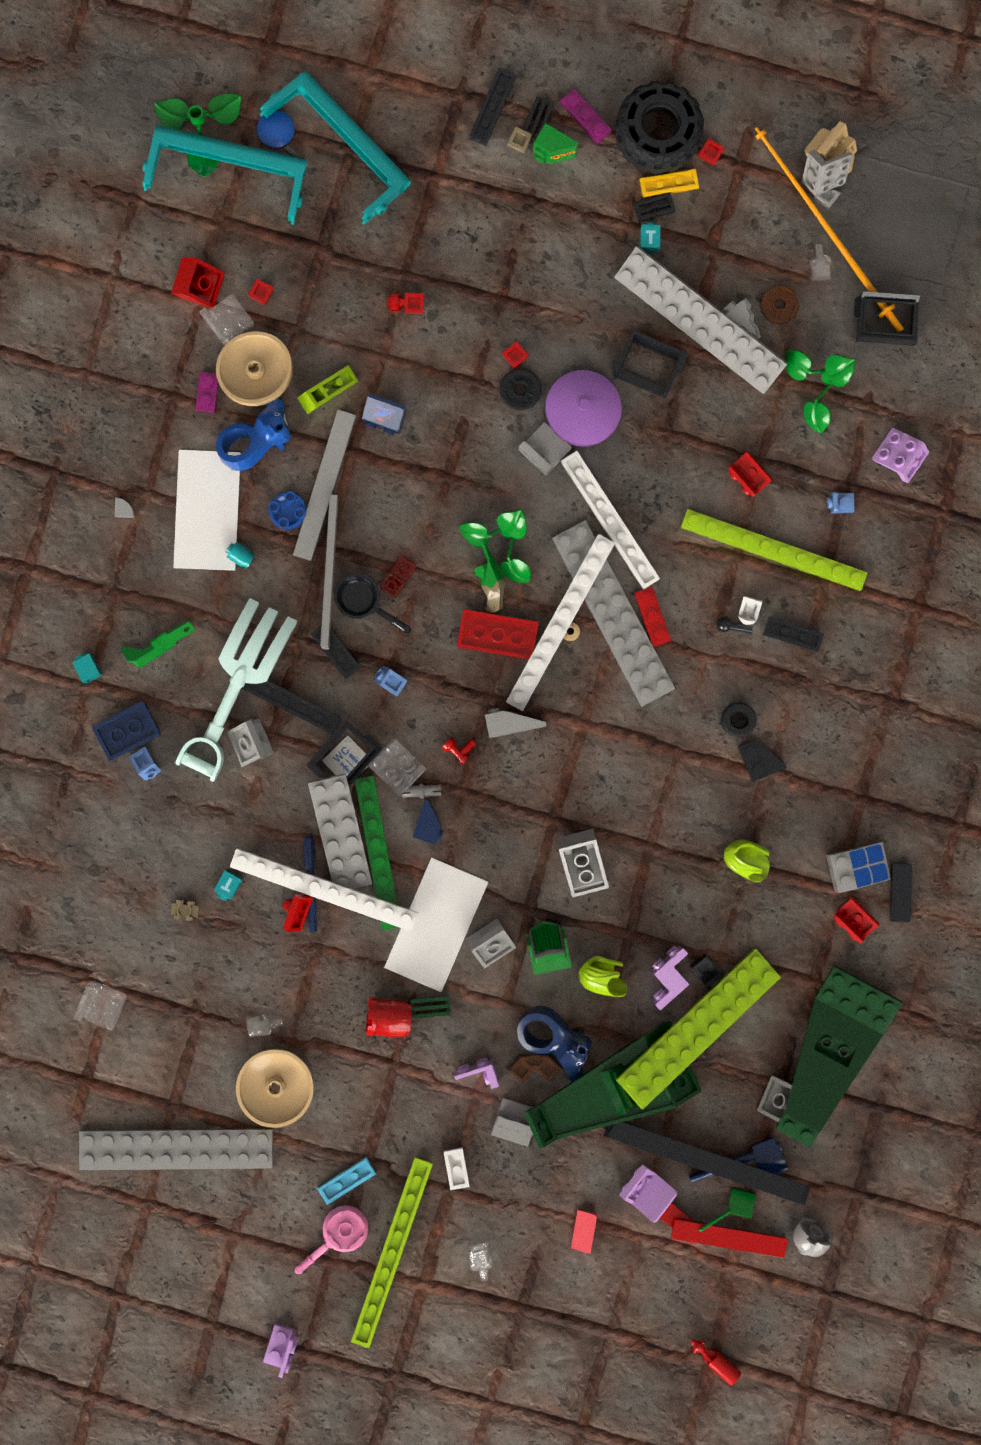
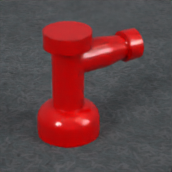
[441,737,476,765]

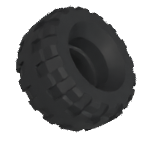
[615,80,704,174]

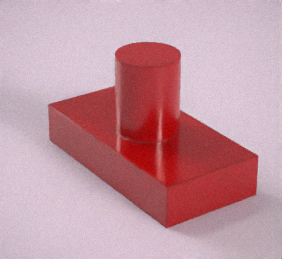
[282,894,313,932]

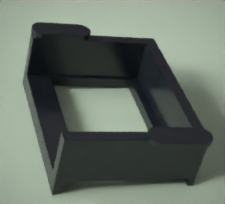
[854,291,920,346]
[613,330,688,399]
[307,720,382,786]

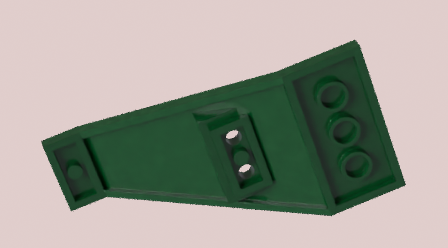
[776,965,903,1147]
[524,1021,702,1148]

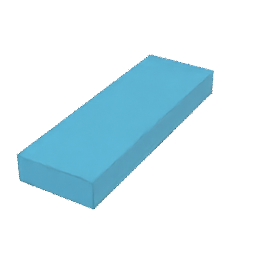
[317,1156,377,1205]

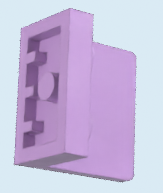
[872,428,929,483]
[455,1057,499,1089]
[263,1323,299,1378]

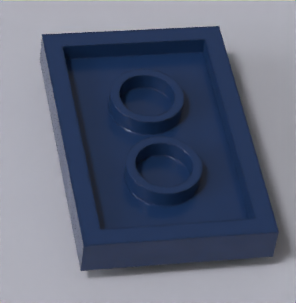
[92,701,161,761]

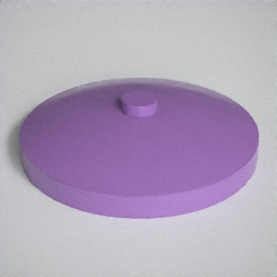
[545,370,622,447]

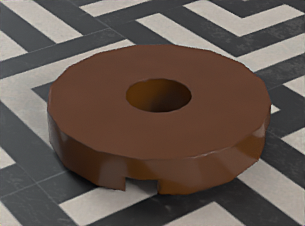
[760,285,799,325]

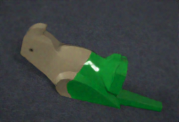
[474,540,506,613]

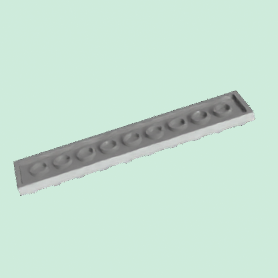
[614,246,788,394]
[552,520,675,707]
[79,1128,273,1170]

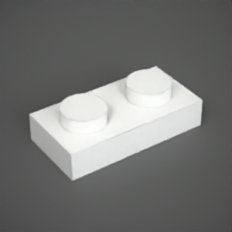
[444,1147,469,1190]

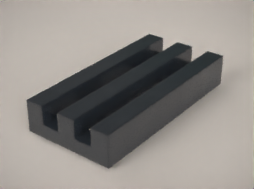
[523,96,554,138]
[633,193,675,223]

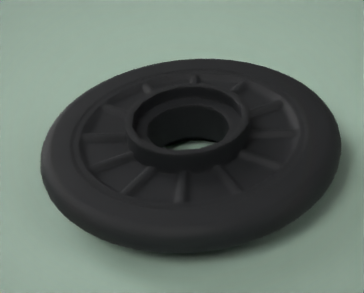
[500,369,541,410]

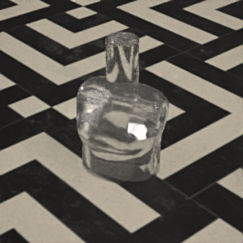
[809,244,832,281]
[246,1014,283,1038]
[467,1244,492,1281]

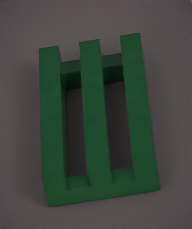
[411,995,451,1019]

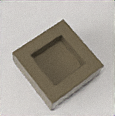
[507,127,533,154]

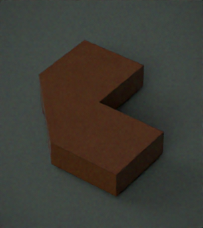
[508,1054,562,1083]

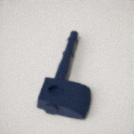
[304,835,317,932]
[689,1137,789,1183]

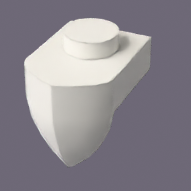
[738,596,763,625]

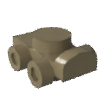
[171,900,199,921]

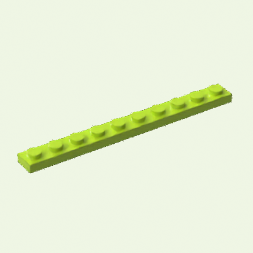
[681,509,868,591]
[351,1156,433,1348]

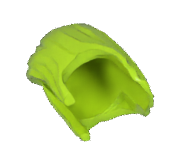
[724,840,770,882]
[579,956,627,997]

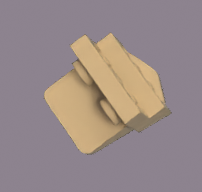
[805,121,857,173]

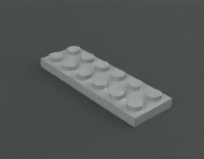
[308,773,372,889]

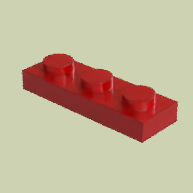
[634,587,671,647]

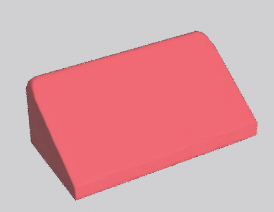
[571,1209,597,1253]

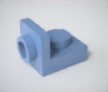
[827,492,854,514]
[374,666,407,696]
[129,747,161,781]

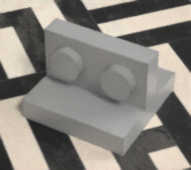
[227,718,274,767]
[466,918,517,969]
[491,1097,533,1147]

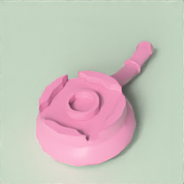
[295,1205,369,1274]

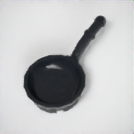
[334,573,411,634]

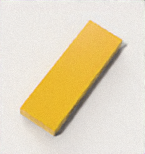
[639,169,699,199]

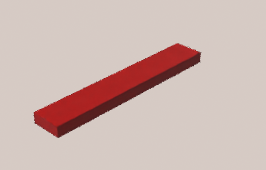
[671,1218,788,1258]

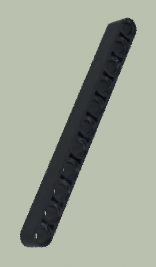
[603,1122,811,1205]

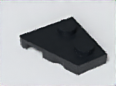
[738,740,787,782]

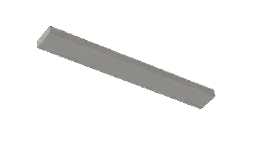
[293,410,356,561]
[320,495,339,650]

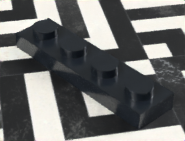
[469,68,516,146]

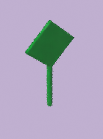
[699,1189,756,1232]

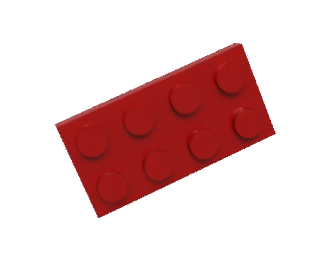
[457,609,539,660]

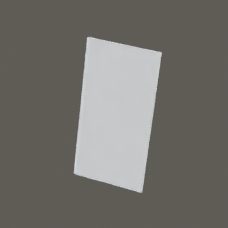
[173,450,241,571]
[384,858,488,992]

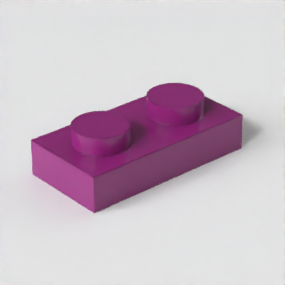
[195,372,219,413]

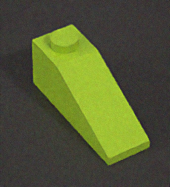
[297,365,358,414]

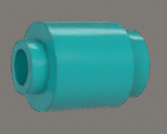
[225,542,255,568]

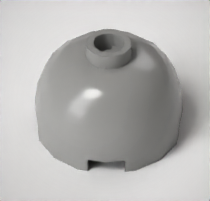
[793,1218,833,1257]

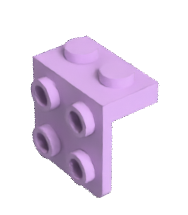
[619,1164,677,1222]

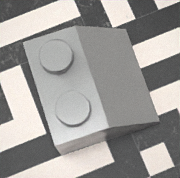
[757,1076,792,1122]

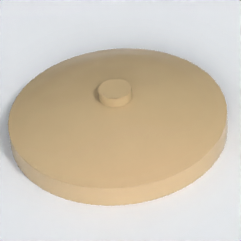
[216,331,293,406]
[236,1049,314,1128]

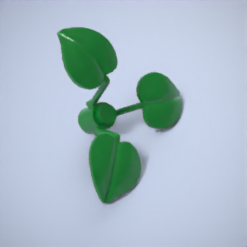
[155,94,241,177]
[784,350,856,433]
[459,509,531,583]

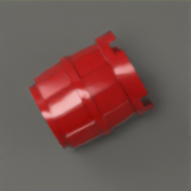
[366,997,412,1038]

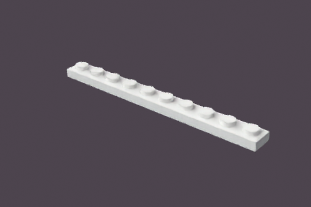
[506,534,615,711]
[230,848,419,932]

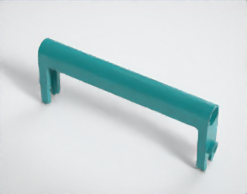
[259,71,411,225]
[142,125,307,225]

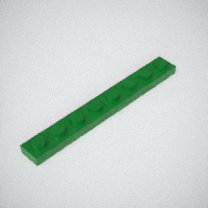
[355,776,398,930]

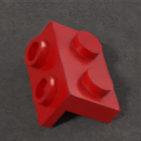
[728,451,773,497]
[833,896,880,944]

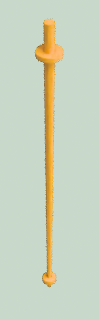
[755,127,904,333]

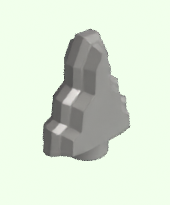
[722,298,761,340]

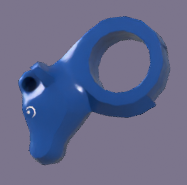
[216,398,291,471]

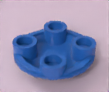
[257,111,295,149]
[268,491,306,529]

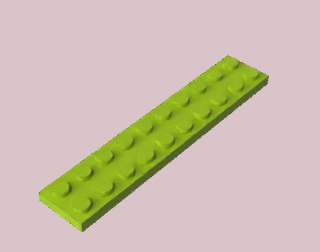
[616,949,781,1109]

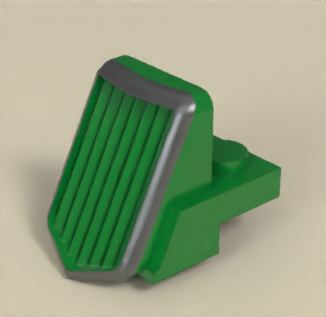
[526,921,572,975]

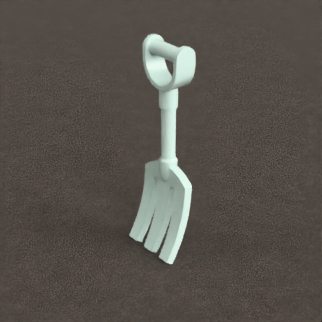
[176,598,297,782]

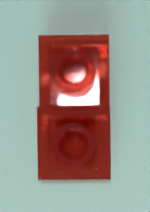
[380,555,418,598]

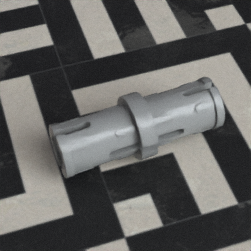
[402,784,441,799]

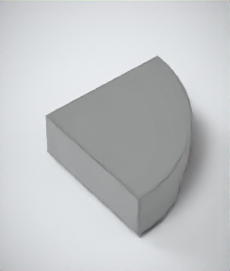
[814,190,841,210]
[114,498,135,518]

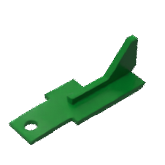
[121,621,196,668]

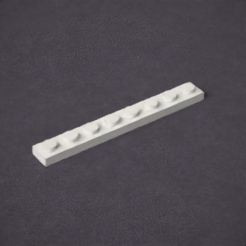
[561,451,660,590]

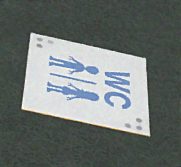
[322,736,373,776]

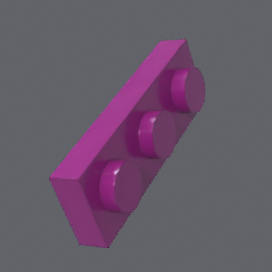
[560,89,612,145]

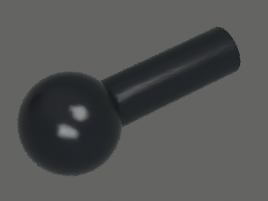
[717,617,753,634]

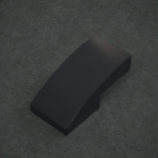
[690,954,723,990]

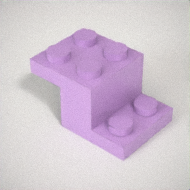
[651,945,689,1010]

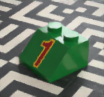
[533,123,578,164]

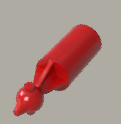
[691,1339,741,1386]

